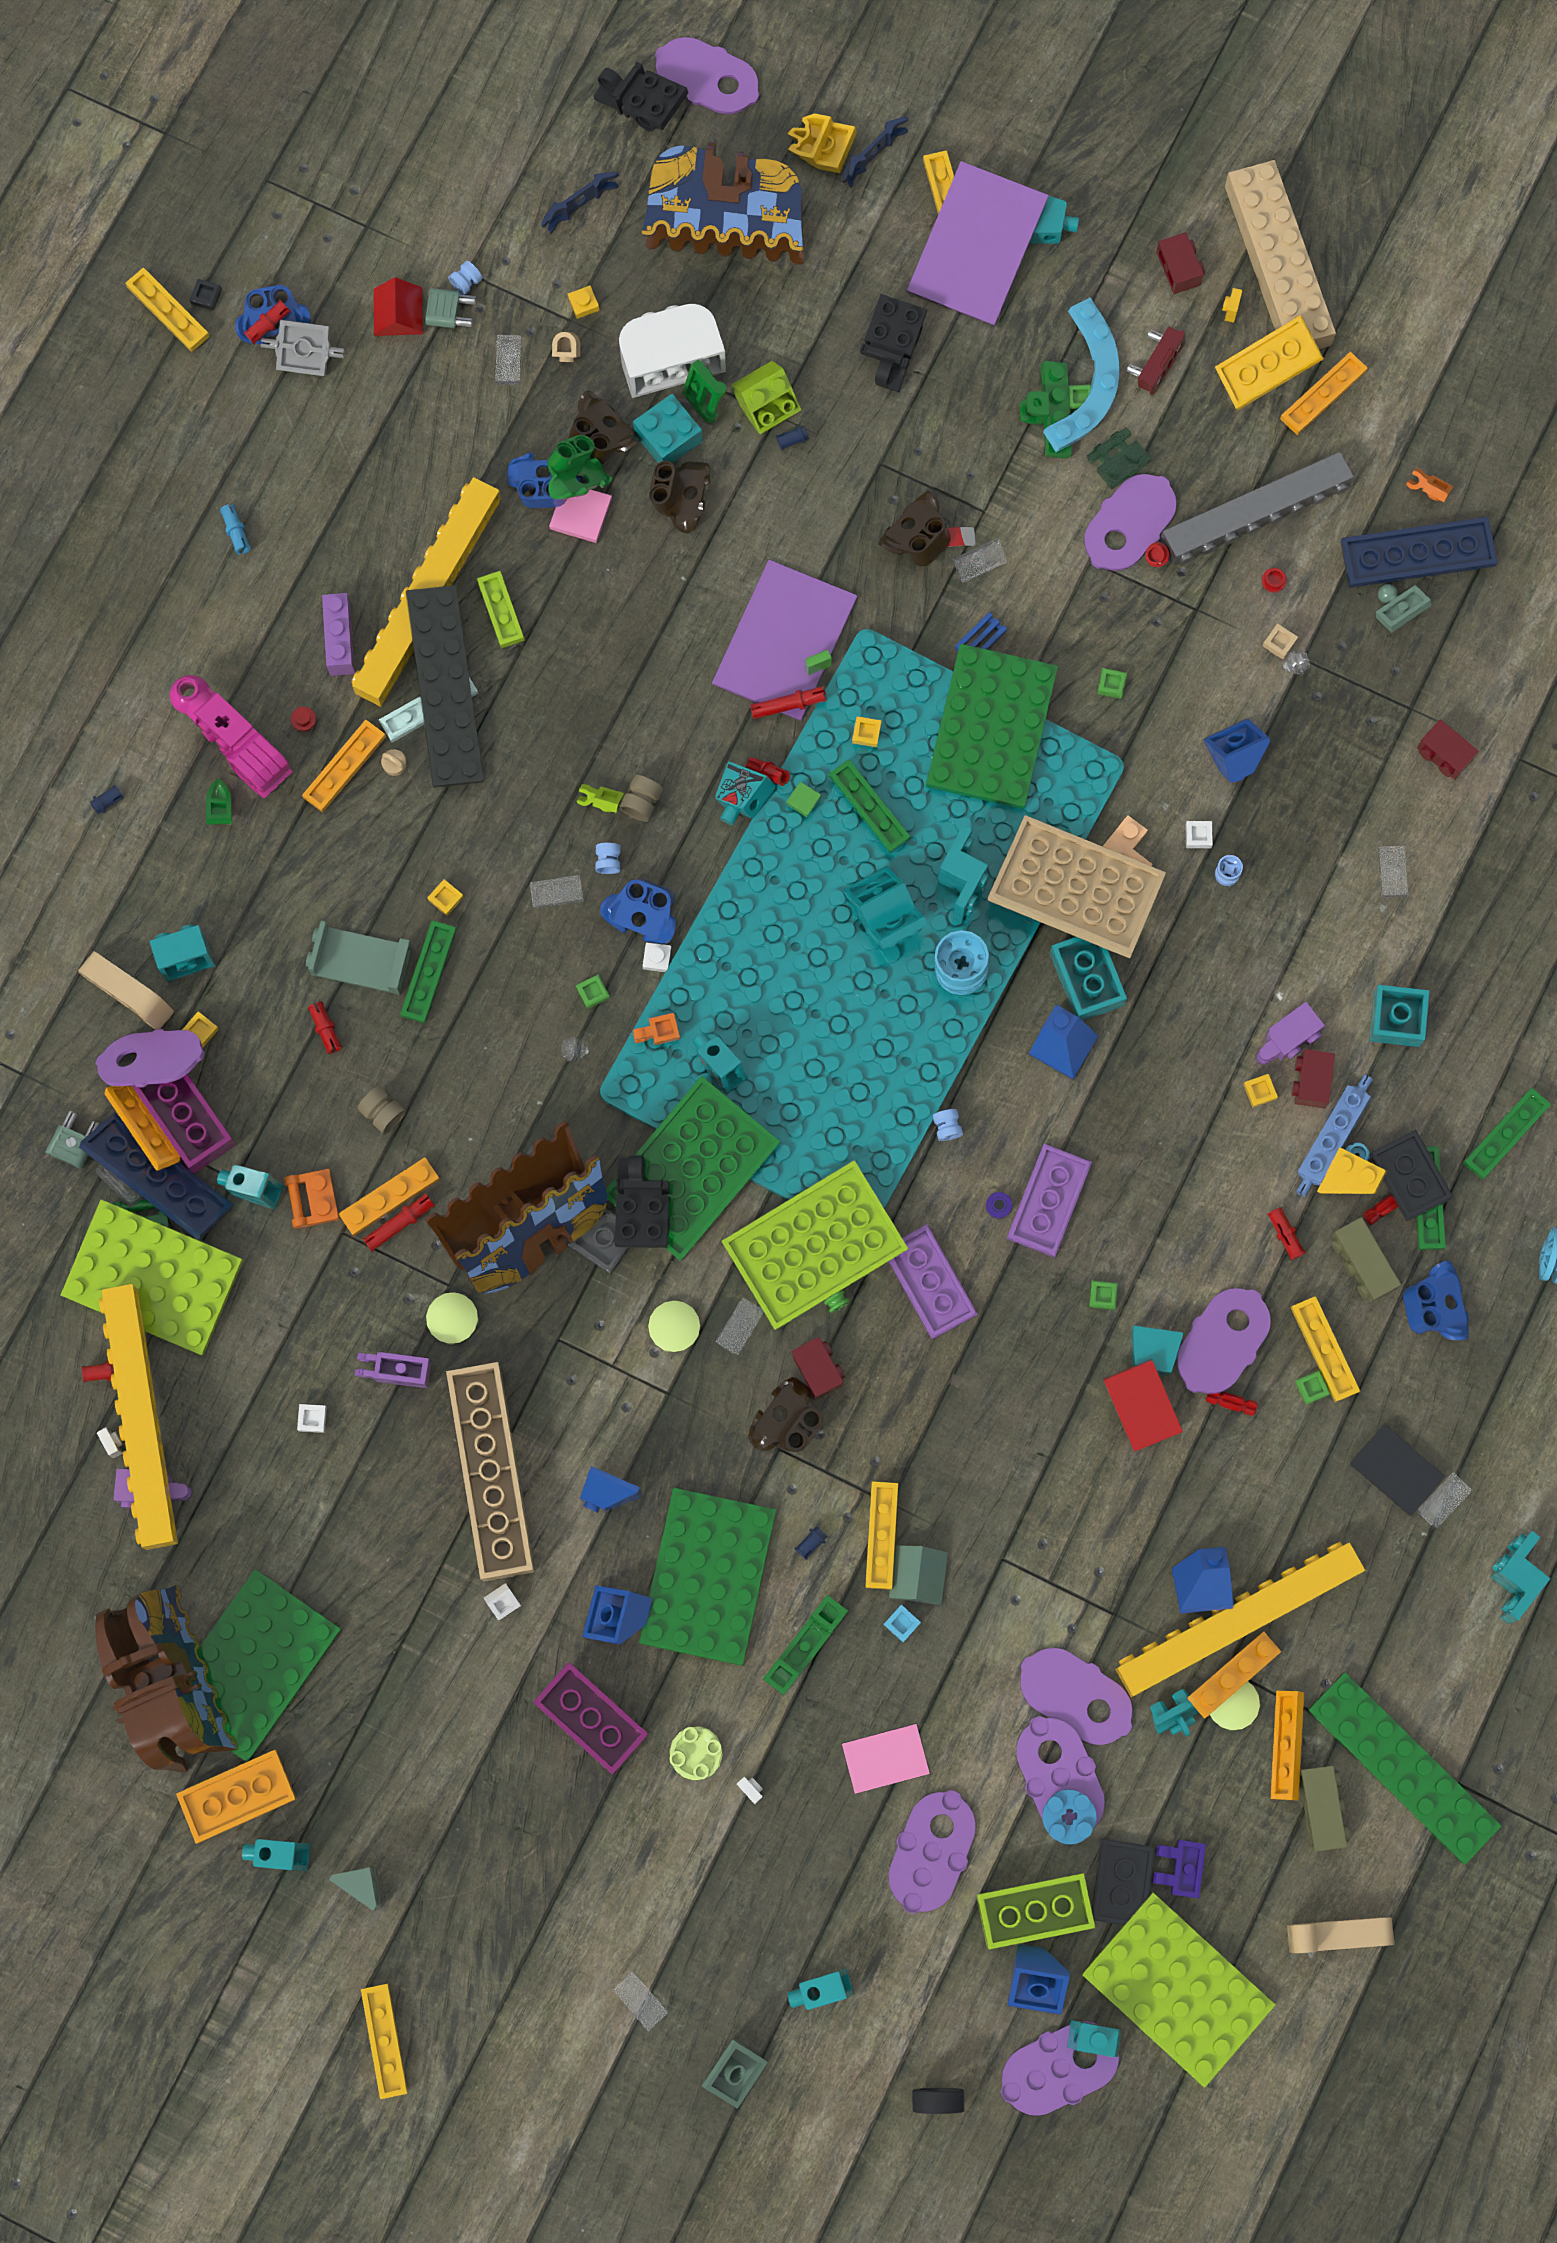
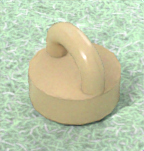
[381,749,407,776]

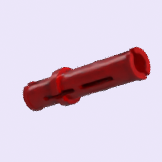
[751,686,827,720]
[363,1193,435,1252]

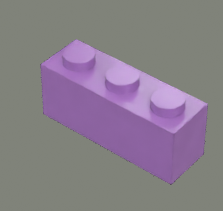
[322,593,355,676]

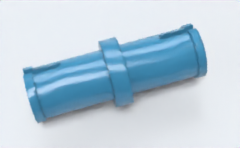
[220,504,251,555]

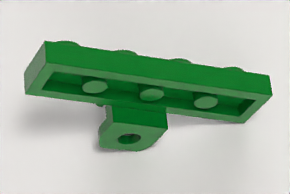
[1019,361,1072,459]

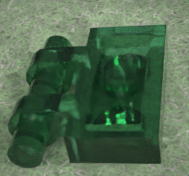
[1087,428,1152,490]

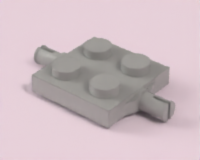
[261,320,345,376]

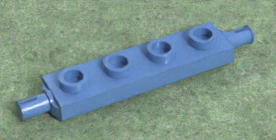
[1296,1074,1373,1197]

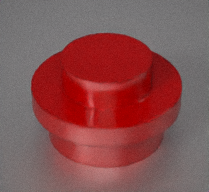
[1145,542,1170,567]
[1262,568,1287,593]
[291,707,316,732]

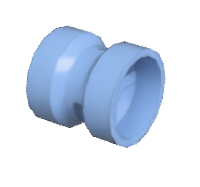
[448,260,483,295]
[595,843,621,874]
[1215,855,1243,886]
[933,1109,963,1141]

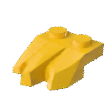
[787,114,857,173]

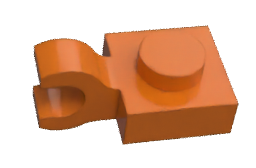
[1406,468,1454,502]
[633,1013,680,1045]

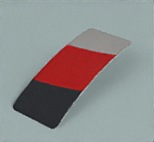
[946,527,976,547]

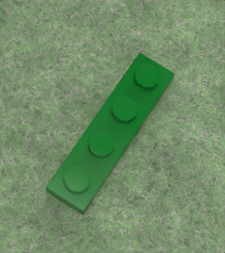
[829,759,911,854]
[400,920,457,1024]
[1463,1087,1551,1180]
[1416,1146,1446,1250]

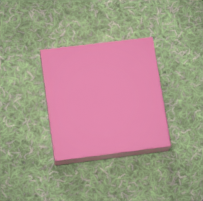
[549,490,612,543]

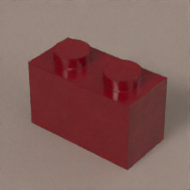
[1156,232,1205,294]
[1417,719,1479,780]
[1291,1049,1335,1109]
[791,1337,845,1401]

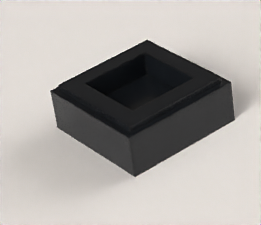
[190,279,222,310]

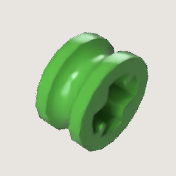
[824,1290,850,1314]

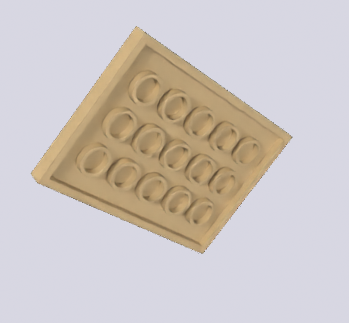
[988,815,1166,958]

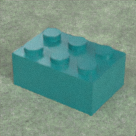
[1049,937,1127,1021]

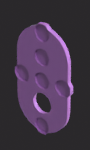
[655,37,759,114]
[1084,474,1176,571]
[95,1029,205,1087]
[1177,1289,1271,1394]
[1020,1648,1132,1745]
[1016,1716,1105,1826]
[889,1790,975,1914]
[1000,2021,1119,2115]

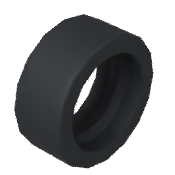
[912,2088,965,2114]

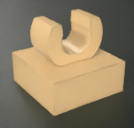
[1263,623,1298,659]

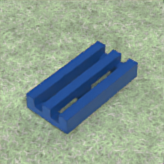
[955,612,1007,652]

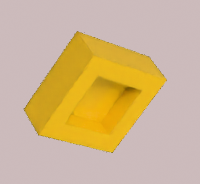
[568,286,599,319]
[1222,288,1242,323]
[852,717,881,747]
[428,879,464,916]
[182,1011,219,1048]
[1243,1074,1278,1108]

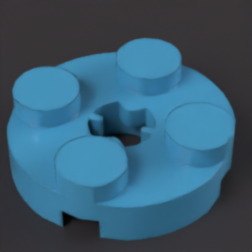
[1042,1789,1096,1844]

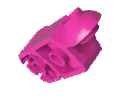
[169,675,292,798]

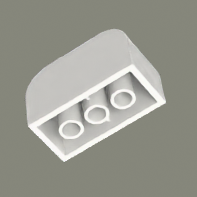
[619,304,726,398]

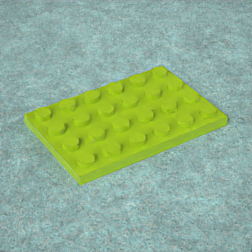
[722,1160,909,1330]
[61,1200,244,1355]
[1081,1892,1275,2088]

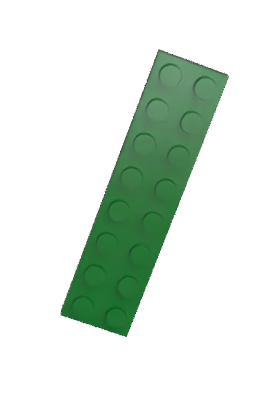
[1307,1672,1502,1865]

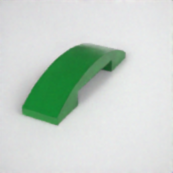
[763,1595,848,1696]

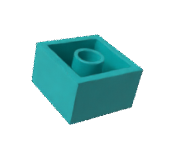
[633,394,703,464]
[149,924,216,982]
[1369,985,1429,1047]

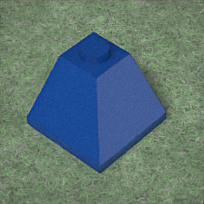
[1204,718,1270,783]
[1029,1005,1098,1079]
[580,1466,642,1513]
[1172,1547,1233,1613]
[582,1585,653,1645]
[1008,1944,1070,2014]

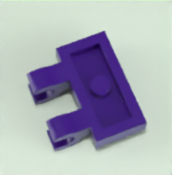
[1152,1840,1206,1898]

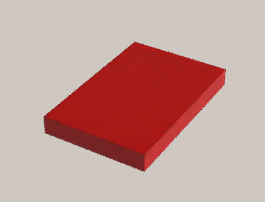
[1103,1359,1183,1452]

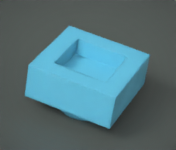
[883,1605,921,1642]

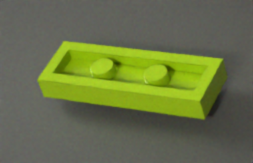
[477,571,525,648]

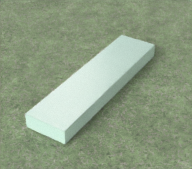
[379,677,478,743]

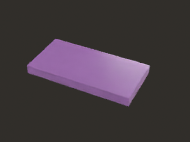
[1007,1144,1092,1258]
[889,1224,978,1340]

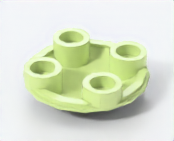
[426,1292,479,1345]
[648,1300,700,1352]
[1210,1682,1260,1730]
[670,1726,723,1780]

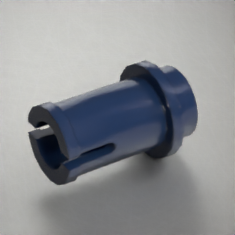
[776,425,809,450]
[90,785,124,814]
[794,1526,828,1560]

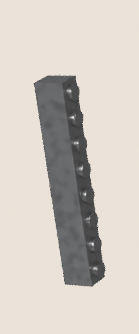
[1160,452,1354,566]

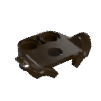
[568,391,641,465]
[649,461,710,533]
[878,491,951,566]
[748,1377,824,1452]

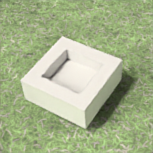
[1185,821,1213,848]
[643,943,672,972]
[297,1404,327,1433]
[97,1428,123,1458]
[484,1583,521,1620]
[737,1777,763,1804]

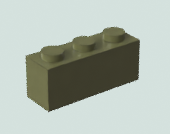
[1331,1217,1401,1303]
[1300,1766,1350,1852]

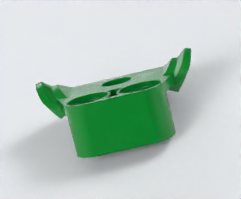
[547,435,613,499]

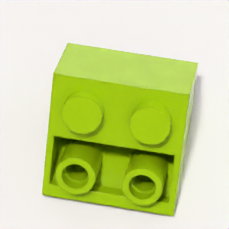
[731,361,801,434]

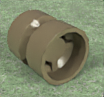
[619,775,663,822]
[357,1086,406,1134]

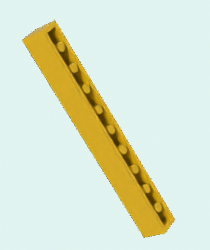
[352,477,501,707]
[99,1284,178,1550]
[1115,1542,1365,1697]

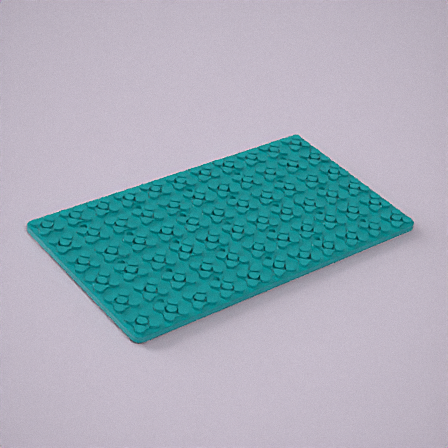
[600,629,1124,1209]

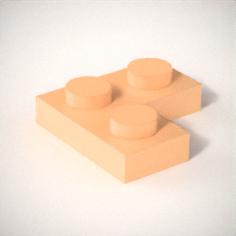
[1103,815,1153,867]

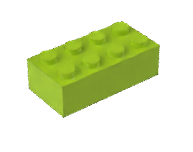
[976,1873,1095,1949]

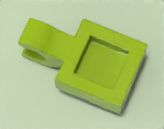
[577,784,625,813]

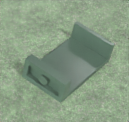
[306,921,412,995]

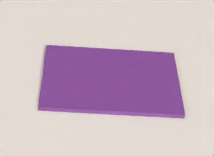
[907,161,1049,326]
[712,560,857,721]

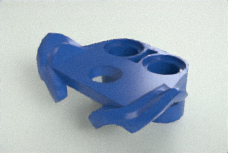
[235,285,311,345]
[507,452,582,508]
[600,878,676,944]
[1403,1261,1469,1340]

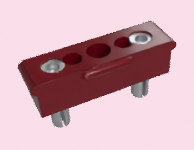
[1127,327,1185,395]

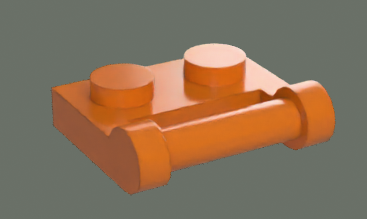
[284,1169,340,1229]

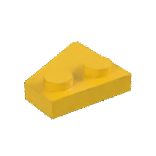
[1317,1147,1387,1194]

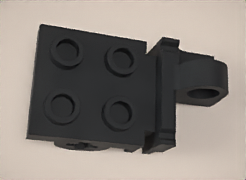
[593,62,689,131]
[860,294,927,393]
[614,1155,671,1248]

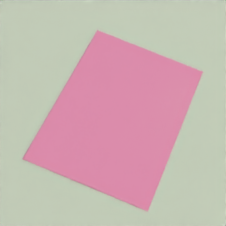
[842,1724,930,1794]

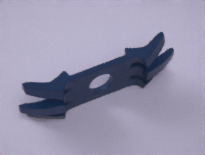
[843,117,908,188]
[541,172,619,234]

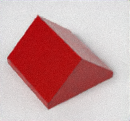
[374,277,423,336]

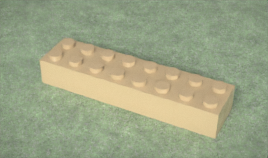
[1225,160,1336,349]
[446,1362,535,1582]

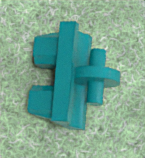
[1150,1689,1199,1737]

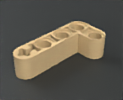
[78,951,175,1030]
[1287,1917,1395,1953]

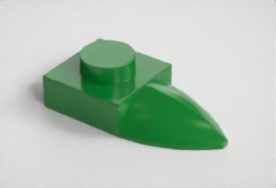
[206,779,232,825]

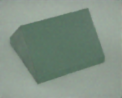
[889,1545,948,1605]
[329,1867,383,1911]
[702,2037,768,2109]

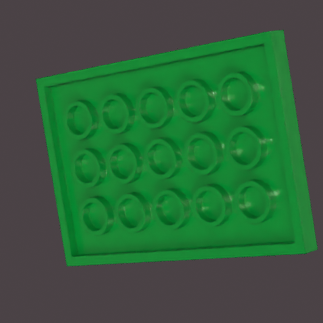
[926,644,1058,809]
[606,1076,781,1261]
[639,1488,776,1666]
[197,1569,342,1762]

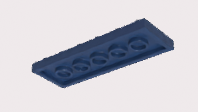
[1340,517,1498,588]
[79,1112,233,1240]

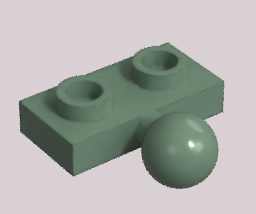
[1376,584,1431,633]

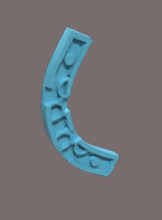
[1043,298,1119,452]

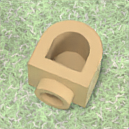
[552,332,580,362]

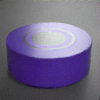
[986,1192,1012,1219]

